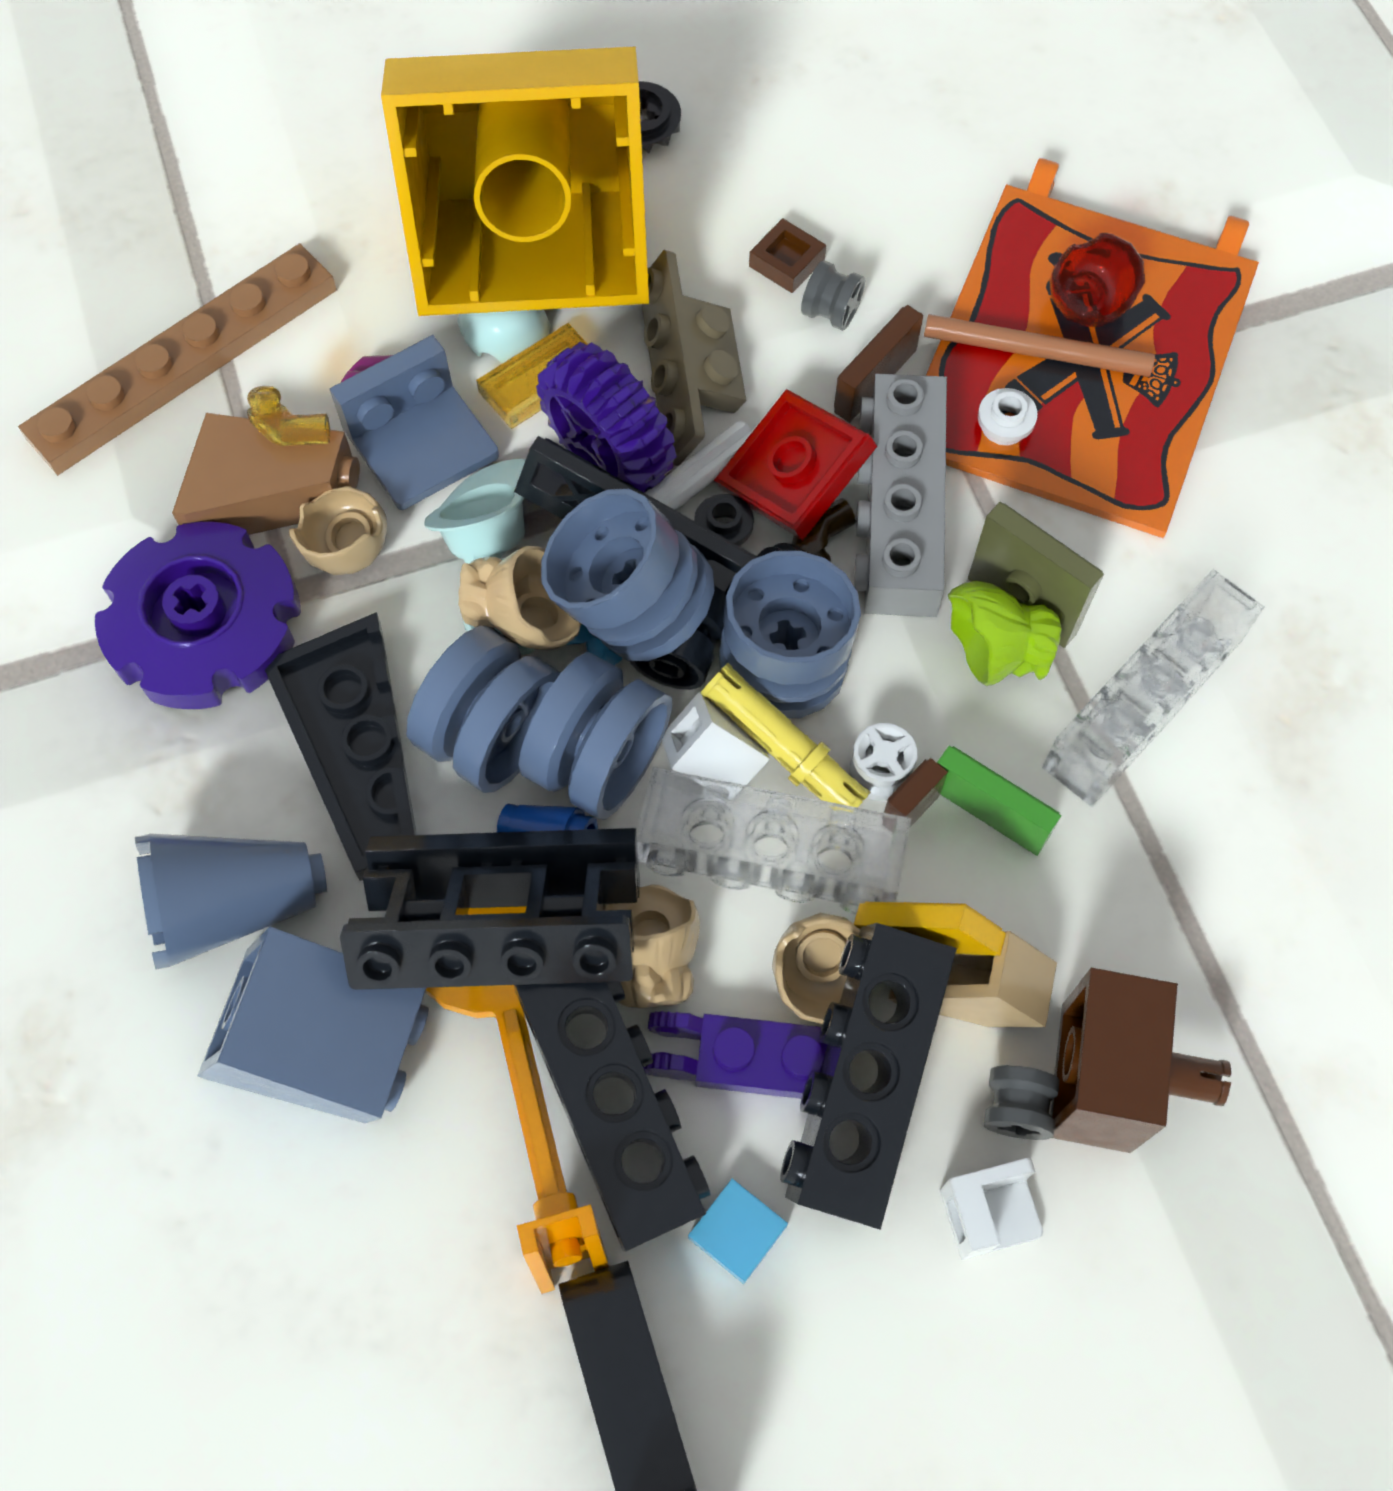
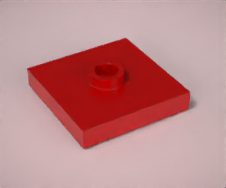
[714,389,877,540]

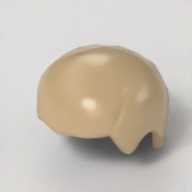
[289,486,387,575]
[772,912,860,1024]

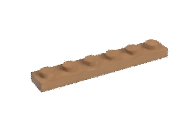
[18,243,337,476]

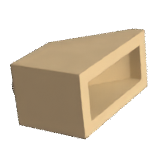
[889,931,1057,1027]

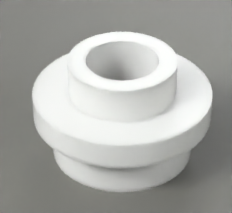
[978,388,1038,445]

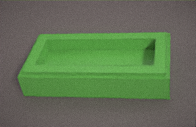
[937,745,1061,856]

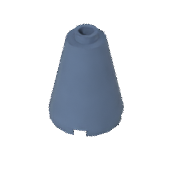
[135,833,327,969]

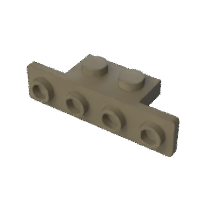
[642,250,747,466]

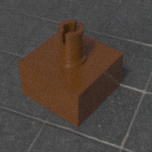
[1050,967,1231,1153]

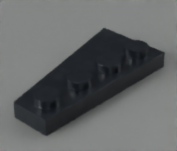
[265,612,417,881]

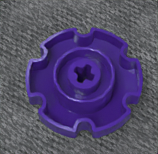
[95,522,301,709]

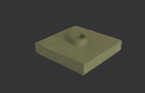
[968,502,1104,648]

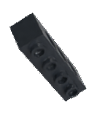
[780,923,957,1230]
[514,982,711,1252]

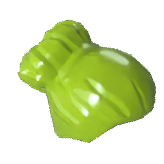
[948,581,1062,686]

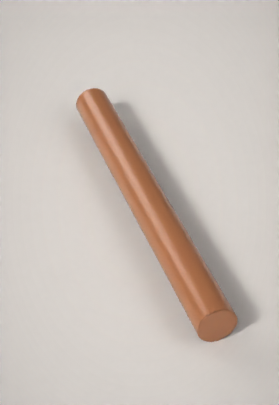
[924,314,1155,377]

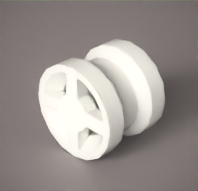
[849,723,917,801]

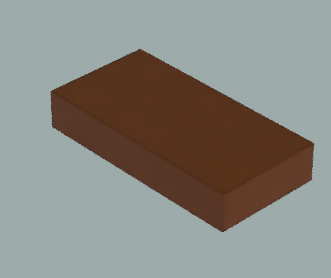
[834,305,923,423]

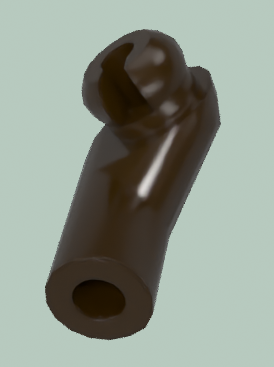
[792,498,856,562]

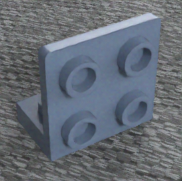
[329,335,499,510]

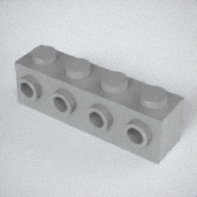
[854,374,947,617]

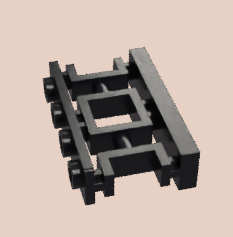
[340,828,640,990]

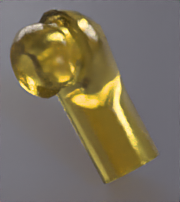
[247,386,330,446]

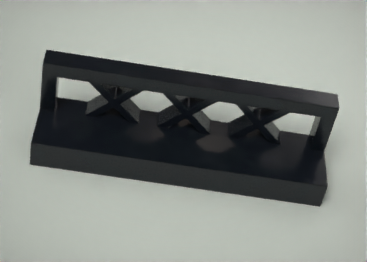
[514,436,757,595]

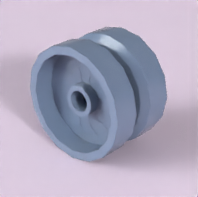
[406,625,561,793]
[518,652,672,820]

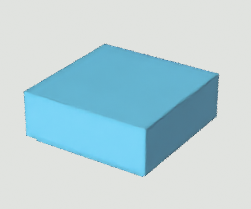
[688,1178,788,1284]

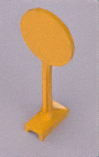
[425,906,609,1294]

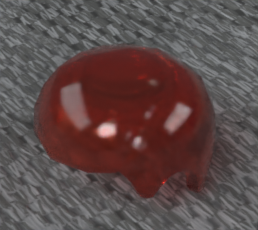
[1049,233,1145,327]

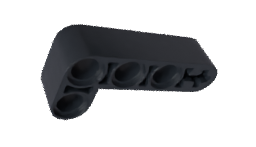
[558,1260,697,1491]

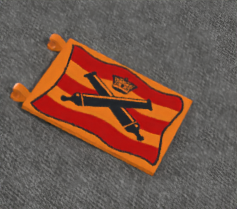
[926,158,1259,538]

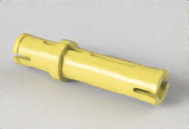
[701,663,871,822]

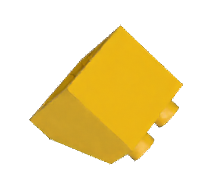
[381,46,649,316]

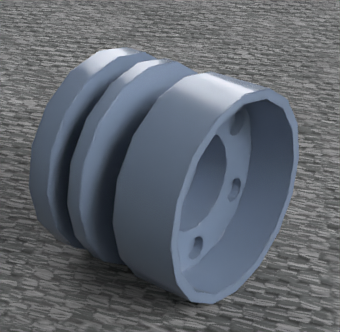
[541,488,714,661]
[719,551,861,718]

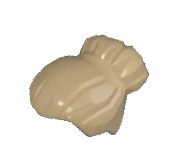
[458,546,581,651]
[603,884,700,1008]

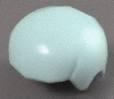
[457,309,551,366]

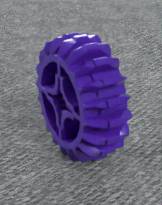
[536,342,677,493]

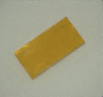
[476,323,588,429]

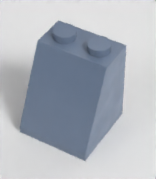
[197,926,429,1123]

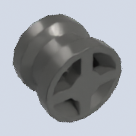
[801,260,866,331]
[984,1065,1060,1140]

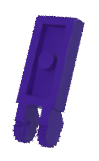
[643,1011,828,1099]

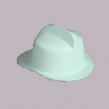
[424,459,526,564]

